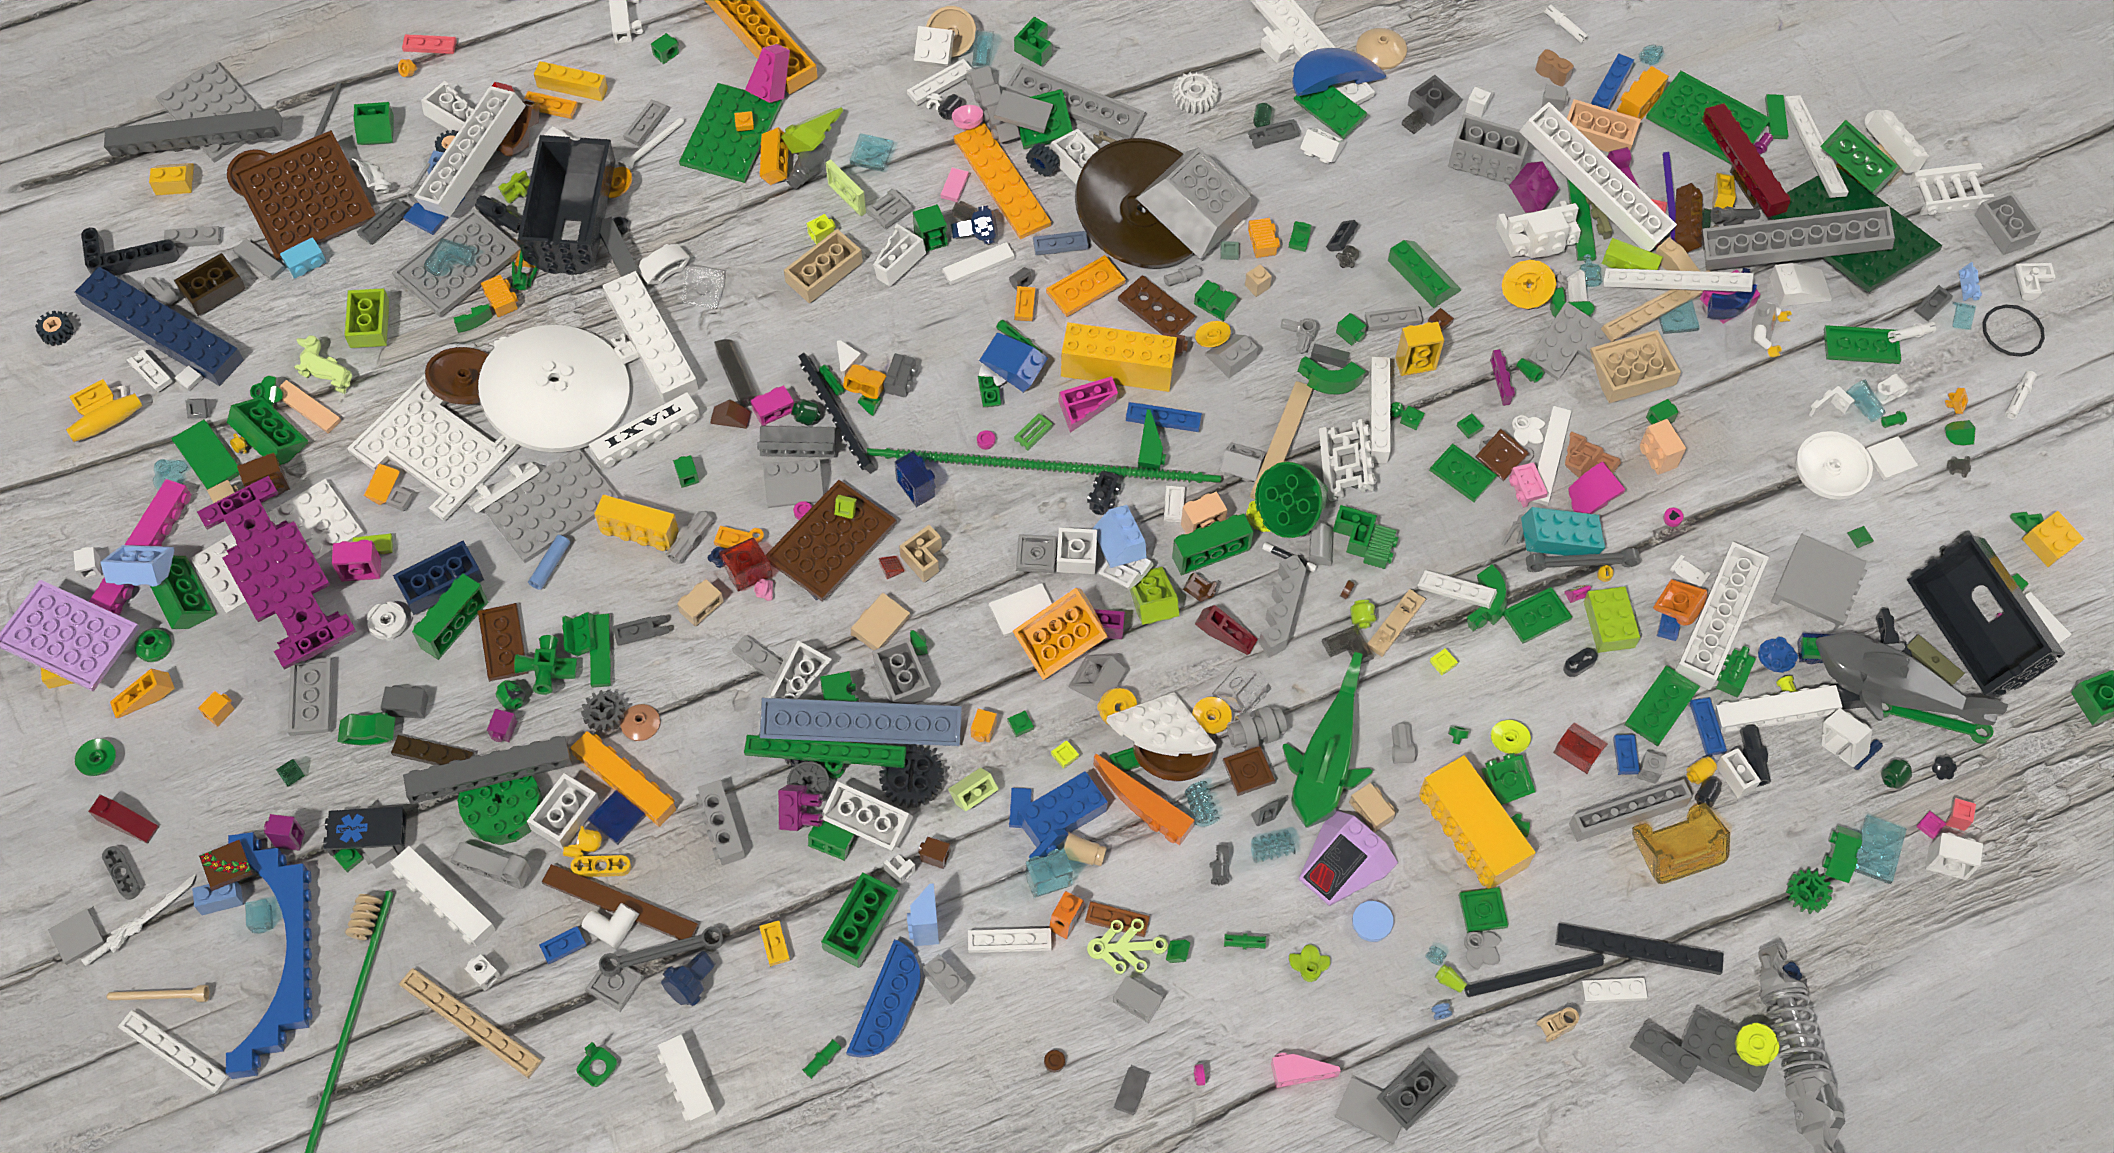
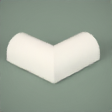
[2014,263,2055,301]
[582,903,639,950]

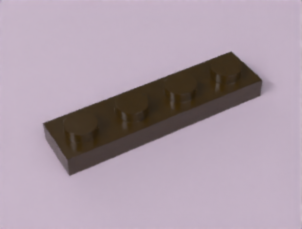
[391,735,475,765]

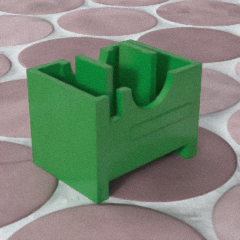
[913,204,948,252]
[820,671,859,702]

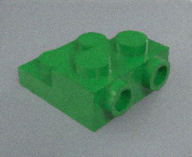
[1481,753,1536,805]

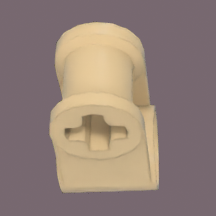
[1536,1007,1579,1042]

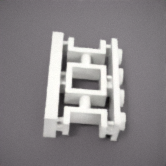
[1319,419,1376,501]

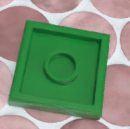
[1458,887,1508,933]

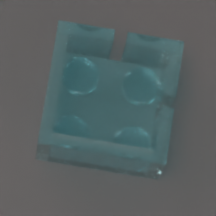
[1026,849,1073,898]

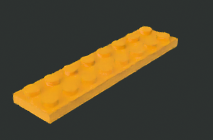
[954,123,1051,240]

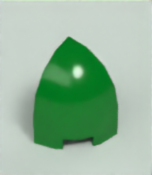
[1945,420,1976,445]

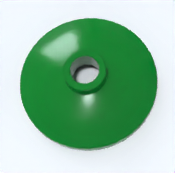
[75,739,116,776]

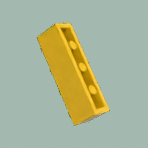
[534,61,608,101]

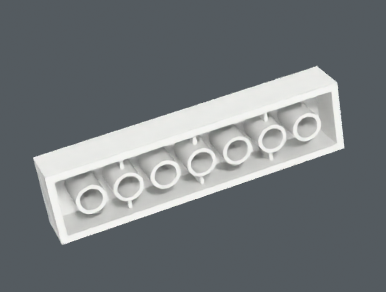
[414,86,526,217]
[602,271,699,404]
[1675,542,1769,690]

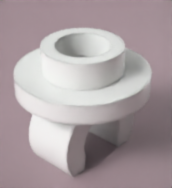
[927,93,944,111]

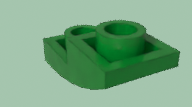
[453,304,493,333]
[978,376,1001,408]

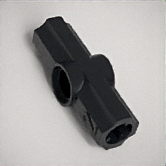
[475,195,522,234]
[1740,725,1771,787]

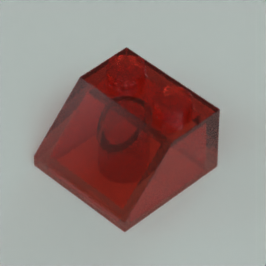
[719,537,773,592]
[1553,722,1608,774]

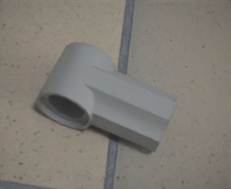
[142,277,178,307]
[1391,724,1415,764]

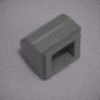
[1009,267,1032,291]

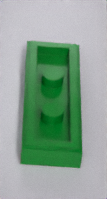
[1765,94,1789,139]

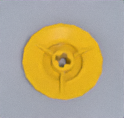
[1502,260,1556,309]

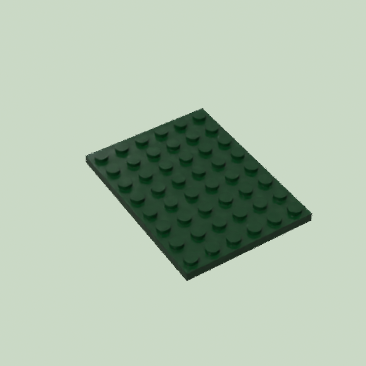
[1762,166,1943,292]

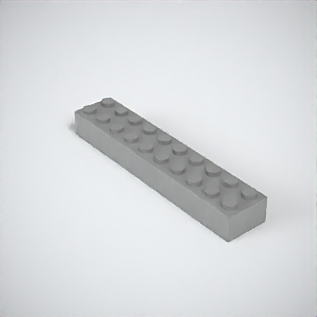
[1702,206,1895,270]

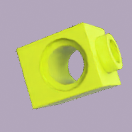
[806,214,836,245]

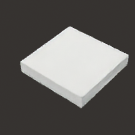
[1866,436,1918,481]

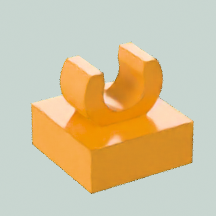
[1945,388,1969,414]

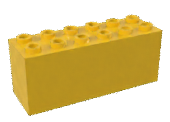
[1061,322,1177,392]
[1419,755,1536,889]

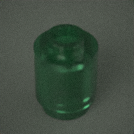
[1253,103,1272,128]

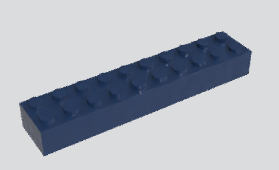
[74,267,244,386]

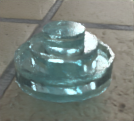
[1638,44,1664,65]

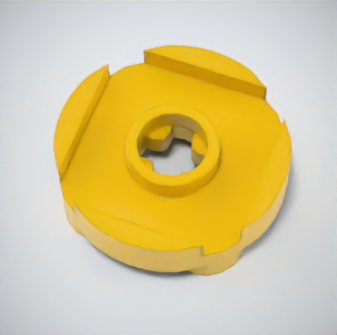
[1097,688,1137,726]

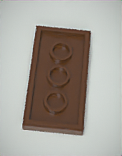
[478,603,528,682]

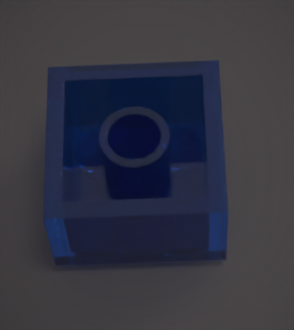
[894,451,936,508]

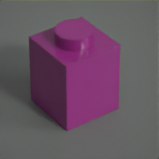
[487,709,518,742]

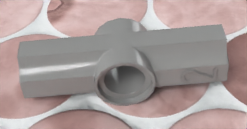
[666,511,713,564]

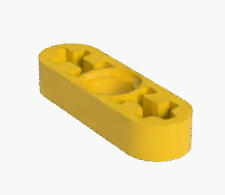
[571,855,631,877]

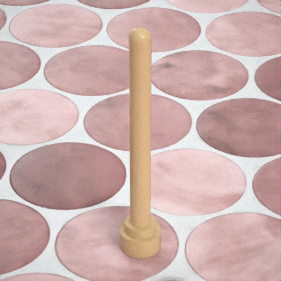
[106,985,210,1002]

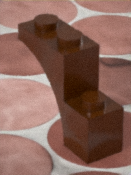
[496,99,540,156]

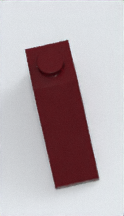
[1195,605,1258,655]
[88,795,159,844]

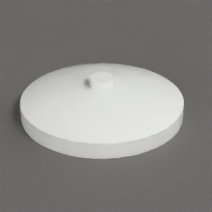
[1795,431,1873,500]

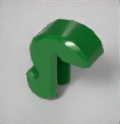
[1550,287,1595,318]

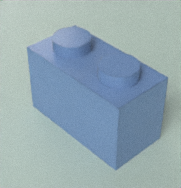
[192,881,243,916]

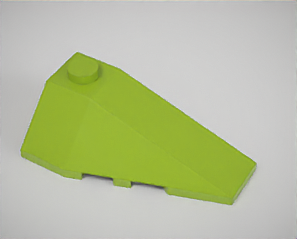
[781,107,843,154]

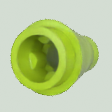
[1435,964,1467,993]

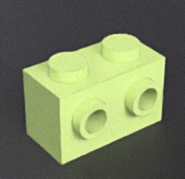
[948,767,999,811]

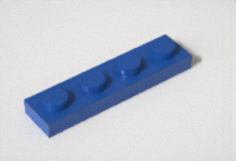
[1126,402,1202,432]

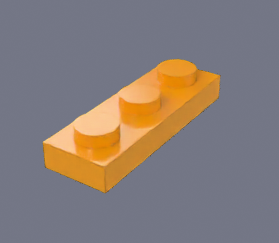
[524,91,578,119]

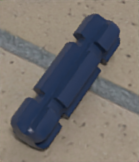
[1854,739,1883,770]

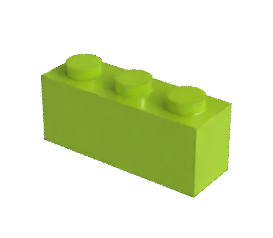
[1601,238,1663,270]

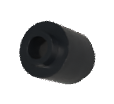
[938,94,962,120]
[1694,778,1722,808]

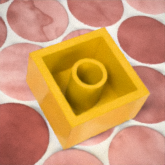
[2022,511,2084,567]

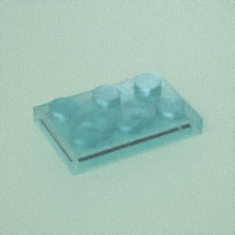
[1854,815,1907,884]

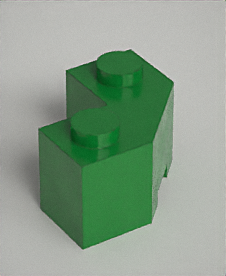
[1822,825,1863,883]

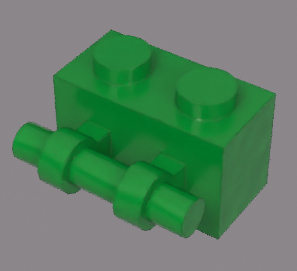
[1716,646,1756,698]

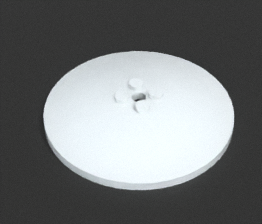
[478,325,629,452]

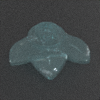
[153,459,188,490]

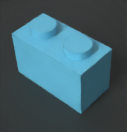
[280,237,326,279]

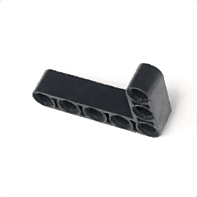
[81,227,180,276]

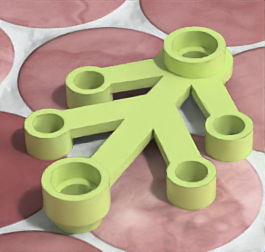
[1087,919,1168,975]

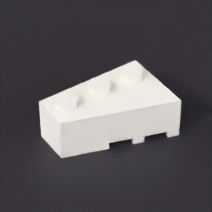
[873,224,926,287]

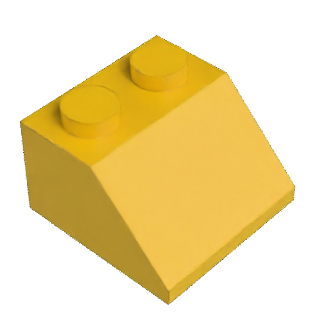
[149,163,194,196]

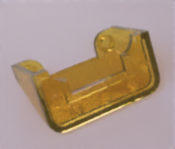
[1632,803,1730,884]

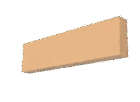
[279,380,341,433]

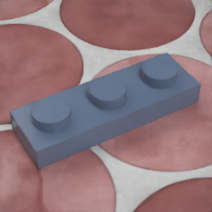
[1033,231,1088,255]

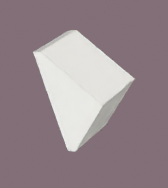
[837,340,862,381]

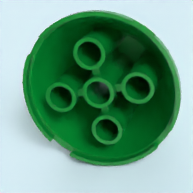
[1255,462,1328,538]

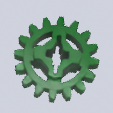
[1786,869,1833,914]

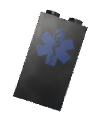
[323,807,407,856]

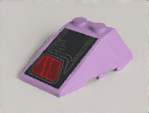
[1298,810,1398,906]

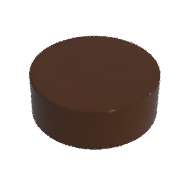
[1340,580,1355,600]
[1044,1050,1065,1073]

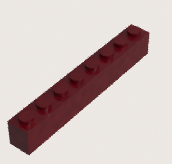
[1702,103,1791,217]

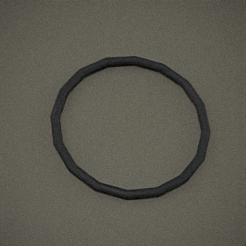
[1982,304,2045,357]

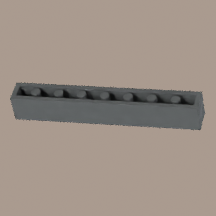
[403,736,572,804]

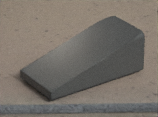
[1914,285,1953,322]
[1251,801,1279,826]

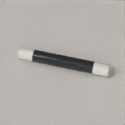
[1262,542,1317,572]

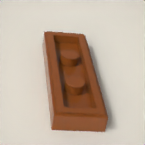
[1085,901,1150,937]

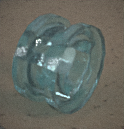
[1425,946,1447,966]

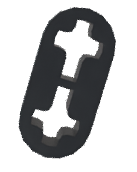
[1563,648,1598,677]

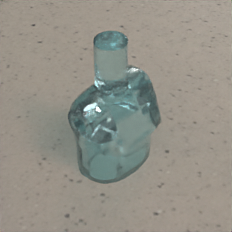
[1579,254,1602,287]

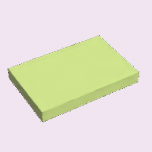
[826,159,866,216]

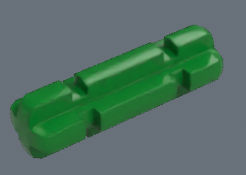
[819,364,844,396]

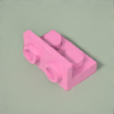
[1509,462,1548,508]

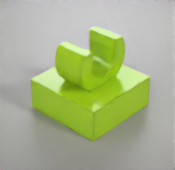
[834,495,856,519]

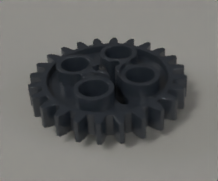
[879,744,944,808]

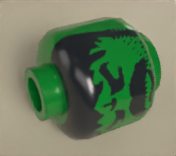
[495,680,525,710]

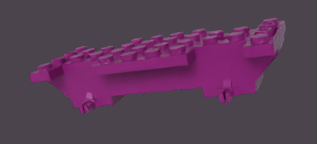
[197,476,357,670]

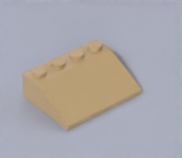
[1590,330,1681,403]

